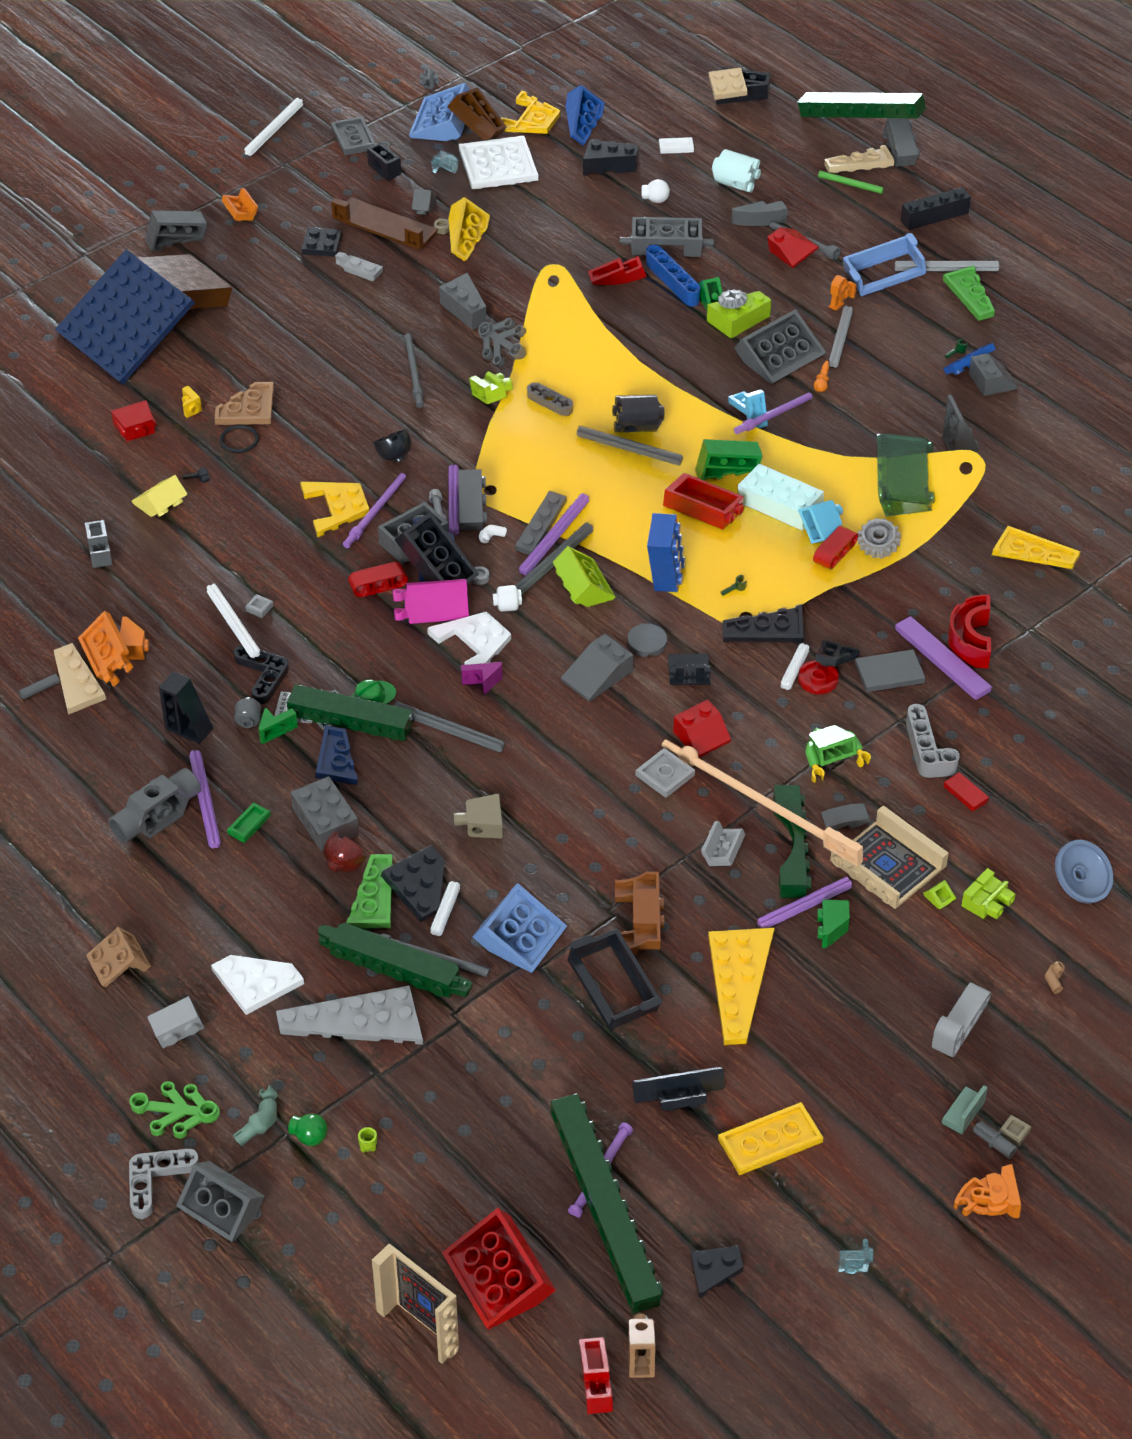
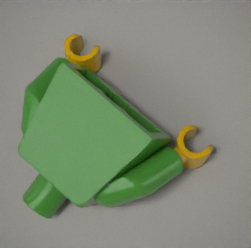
[805,725,871,783]

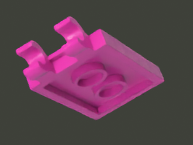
[393,579,469,624]

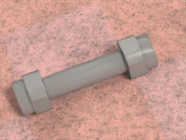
[429,489,447,521]

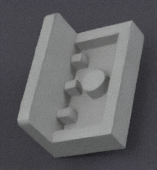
[701,821,745,866]

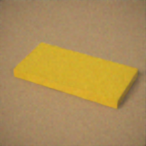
[718,1102,823,1175]

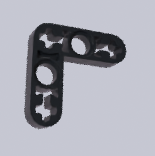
[234,645,289,704]

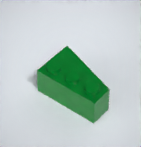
[695,439,763,481]

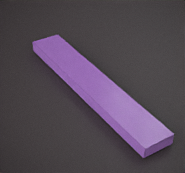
[895,616,992,700]

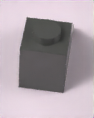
[412,188,437,216]

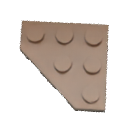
[215,382,274,425]

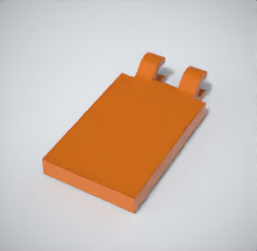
[78,611,133,687]

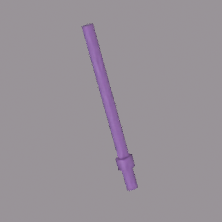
[734,392,813,434]
[343,473,406,548]

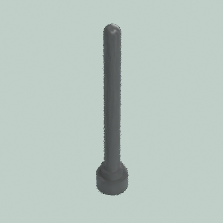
[769,221,840,261]

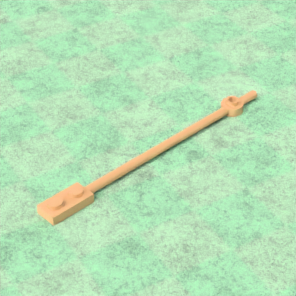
[662,739,863,867]

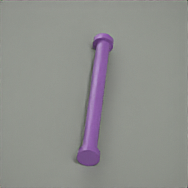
[568,1123,633,1218]

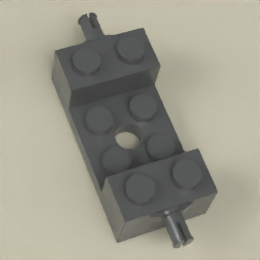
[620,217,714,257]

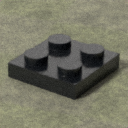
[302,227,342,257]

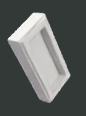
[659,137,694,154]

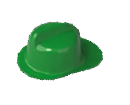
[351,680,396,704]

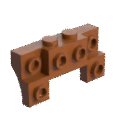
[615,872,664,955]

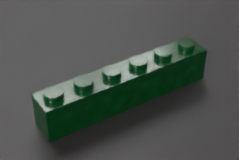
[287,684,413,741]

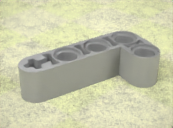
[906,704,959,778]
[932,982,992,1058]

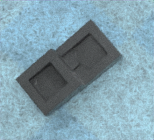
[821,803,871,830]

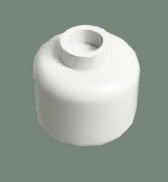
[493,585,522,612]

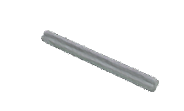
[894,261,999,271]

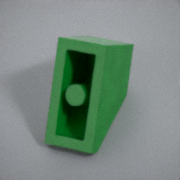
[698,277,723,311]

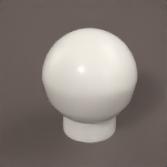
[642,179,670,203]

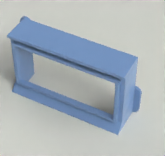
[843,233,926,296]

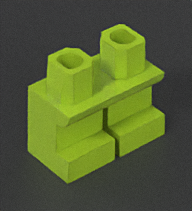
[469,371,513,404]
[961,868,1016,919]

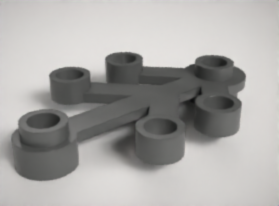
[478,318,526,367]

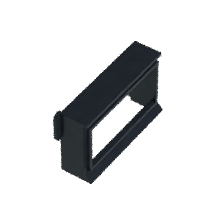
[567,928,662,1032]

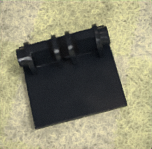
[668,654,711,685]

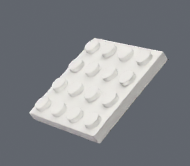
[459,136,538,189]

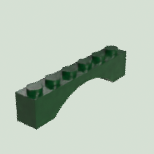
[773,785,811,898]

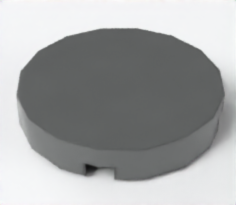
[627,624,667,657]

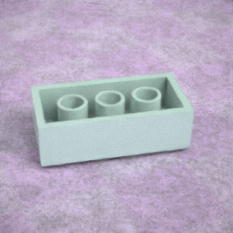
[738,464,824,531]

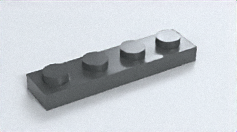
[515,491,567,555]

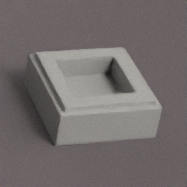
[245,594,273,618]

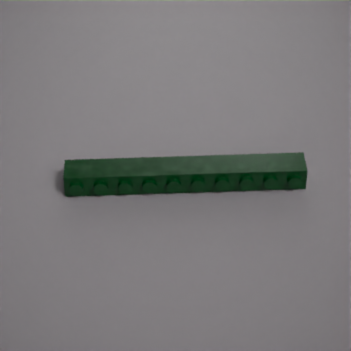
[550,1093,664,1314]

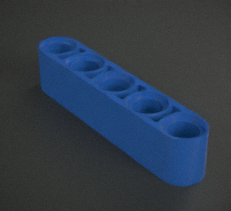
[646,245,700,306]

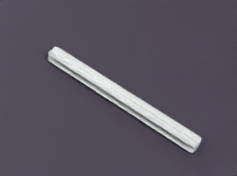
[244,98,303,156]
[207,584,260,658]

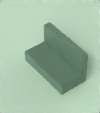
[942,1085,988,1134]

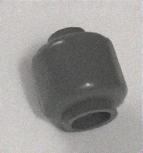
[234,697,261,728]

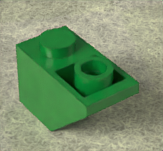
[817,900,850,948]

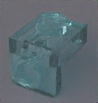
[431,150,458,173]
[838,1239,873,1274]

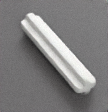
[780,643,809,690]
[430,881,460,936]

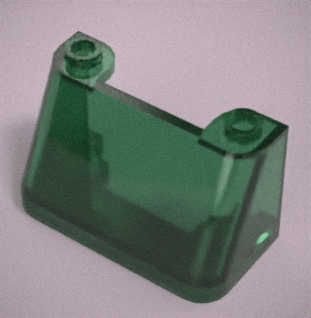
[877,433,935,516]

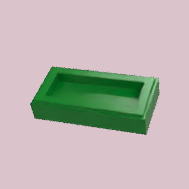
[227,802,271,843]

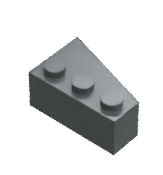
[882,118,920,167]
[145,210,207,251]
[439,273,486,330]
[458,469,487,531]

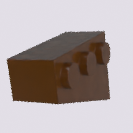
[447,87,507,141]

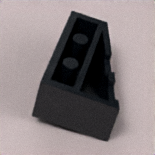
[716,67,771,104]
[159,672,213,744]

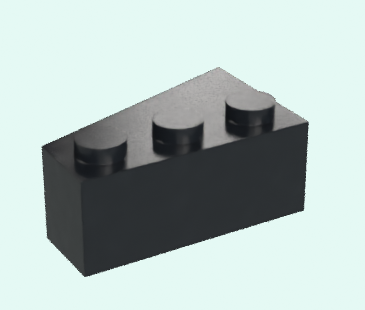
[583,139,639,176]

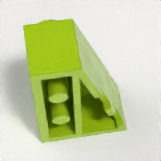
[707,291,771,338]

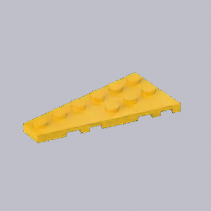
[708,928,774,1045]

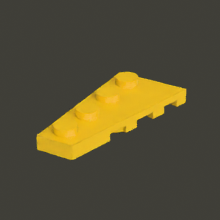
[992,526,1080,569]

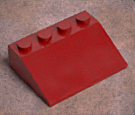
[442,1208,556,1330]

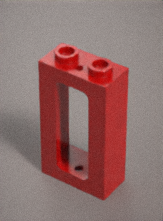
[663,473,744,530]

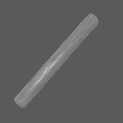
[829,306,853,368]

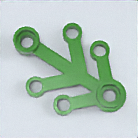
[129,1081,220,1139]

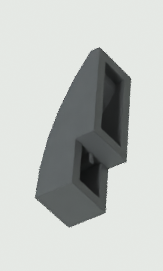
[731,201,788,226]
[85,520,112,568]

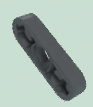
[527,383,573,416]

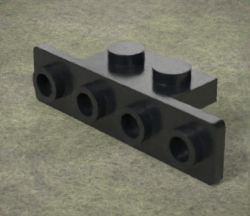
[632,1067,725,1111]

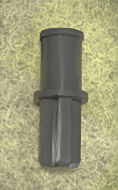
[973,1121,1018,1159]

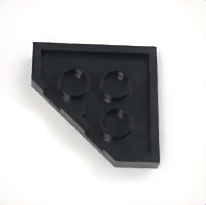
[380,845,445,922]

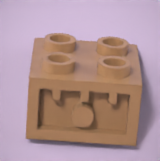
[87,927,151,987]

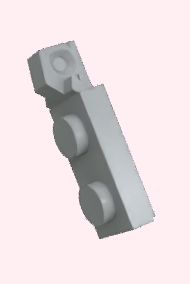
[335,252,383,281]

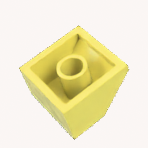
[132,475,187,517]

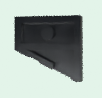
[815,640,860,667]
[690,1246,743,1298]

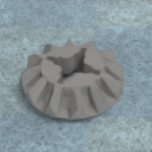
[718,289,747,309]

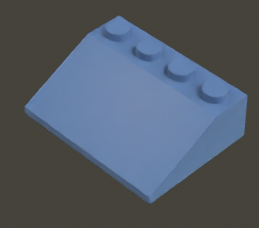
[409,83,470,141]

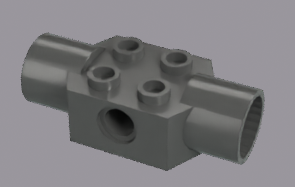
[108,768,201,843]

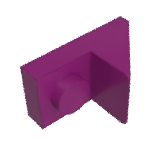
[461,662,502,694]

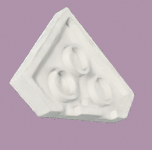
[211,955,304,1015]

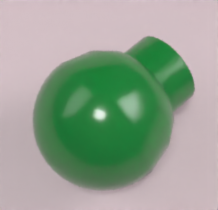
[288,1114,328,1146]

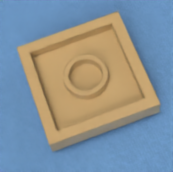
[709,68,747,100]

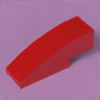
[588,256,647,285]
[579,1337,613,1414]

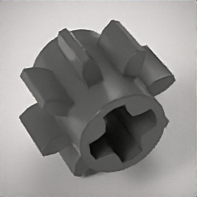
[419,69,439,90]

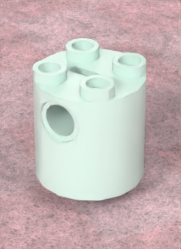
[712,149,761,193]

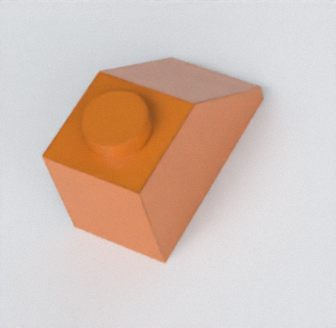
[120,617,149,660]

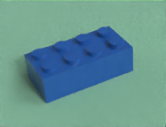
[647,513,686,592]

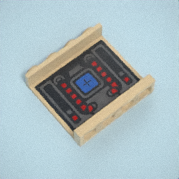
[830,806,949,909]
[372,1244,459,1364]

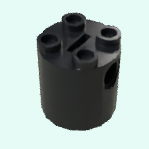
[612,394,665,432]

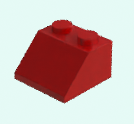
[673,700,731,758]

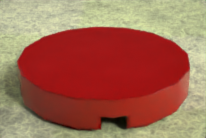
[798,660,839,694]

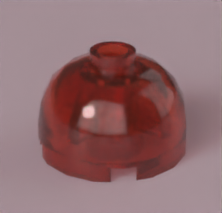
[323,832,367,873]

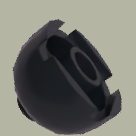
[373,429,412,463]

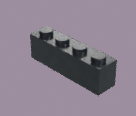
[900,187,971,230]

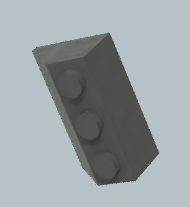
[176,1161,265,1242]

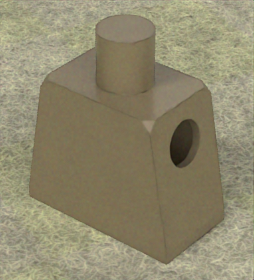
[453,794,503,839]

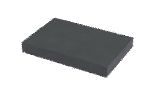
[331,117,376,156]
[855,649,925,692]

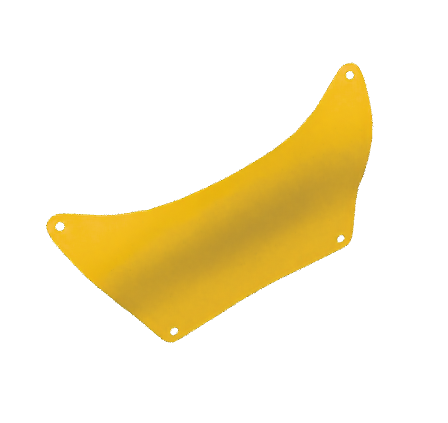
[476,264,986,623]

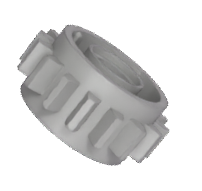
[858,518,901,559]

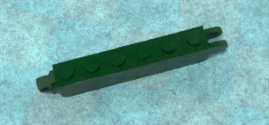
[318,923,472,999]

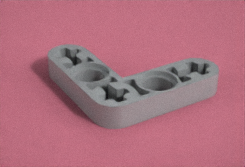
[129,1149,199,1219]

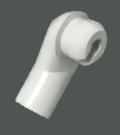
[478,525,507,544]

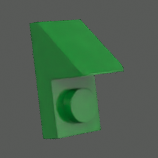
[258,708,298,745]

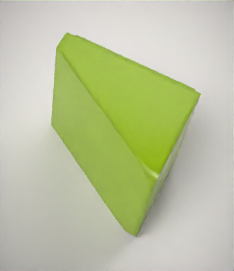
[923,880,957,910]

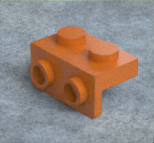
[221,188,258,221]

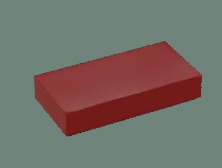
[943,772,989,812]

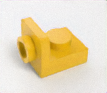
[182,386,202,418]

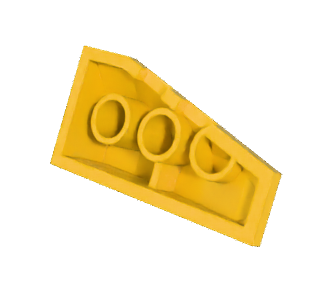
[448,197,490,261]

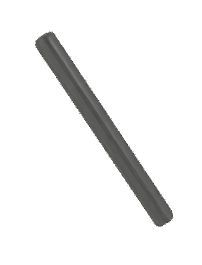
[576,426,683,466]
[515,522,593,595]
[394,702,505,752]

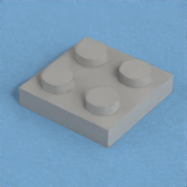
[635,748,695,798]

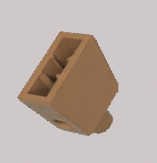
[628,1314,655,1378]

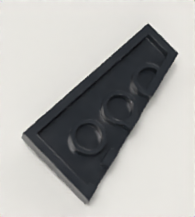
[722,604,804,642]

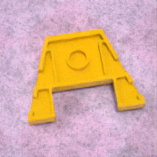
[501,91,561,134]
[300,482,369,537]

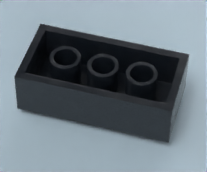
[394,512,479,584]

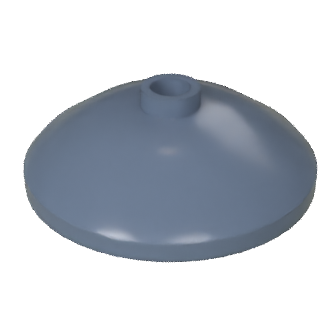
[1055,840,1113,903]

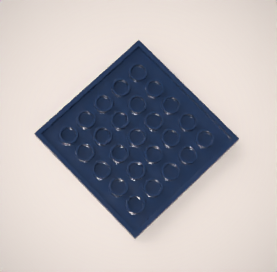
[55,249,195,385]

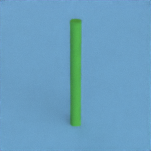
[818,171,884,194]

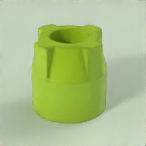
[358,1127,377,1153]

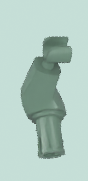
[233,1085,278,1146]

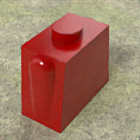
[111,400,157,441]

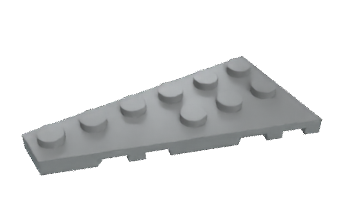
[276,986,423,1045]

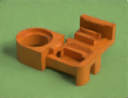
[828,275,857,311]

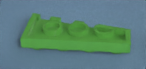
[943,265,995,321]
[346,854,393,928]

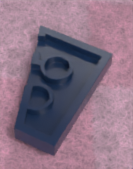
[315,726,358,785]

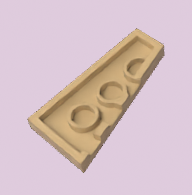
[825,145,894,174]
[54,643,106,715]

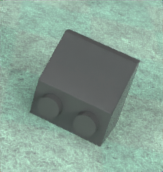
[969,353,1018,396]

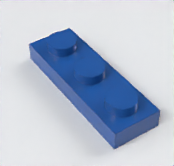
[943,343,996,375]

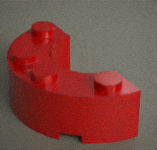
[948,594,991,669]

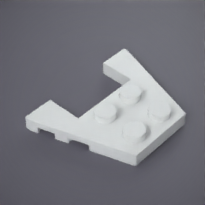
[427,612,511,665]

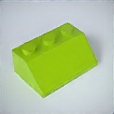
[553,546,616,607]

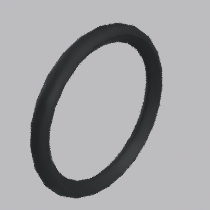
[219,425,259,453]

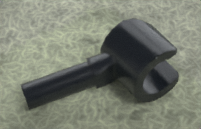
[182,468,210,483]

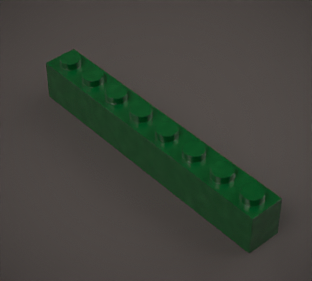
[797,92,926,119]

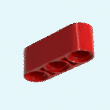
[813,525,858,570]
[348,562,408,597]

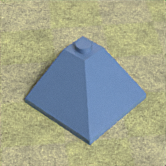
[472,883,567,973]

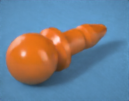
[813,361,829,392]

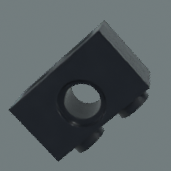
[367,142,401,181]

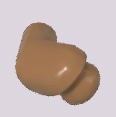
[1045,961,1065,994]

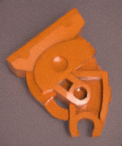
[954,1164,1021,1218]

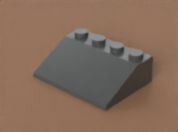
[734,309,826,385]

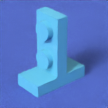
[728,389,768,428]

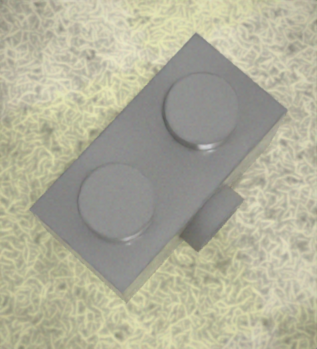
[147,996,204,1048]

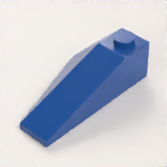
[565,85,605,145]

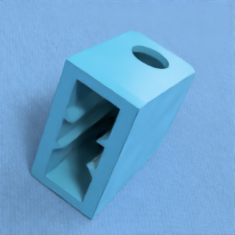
[798,500,843,544]

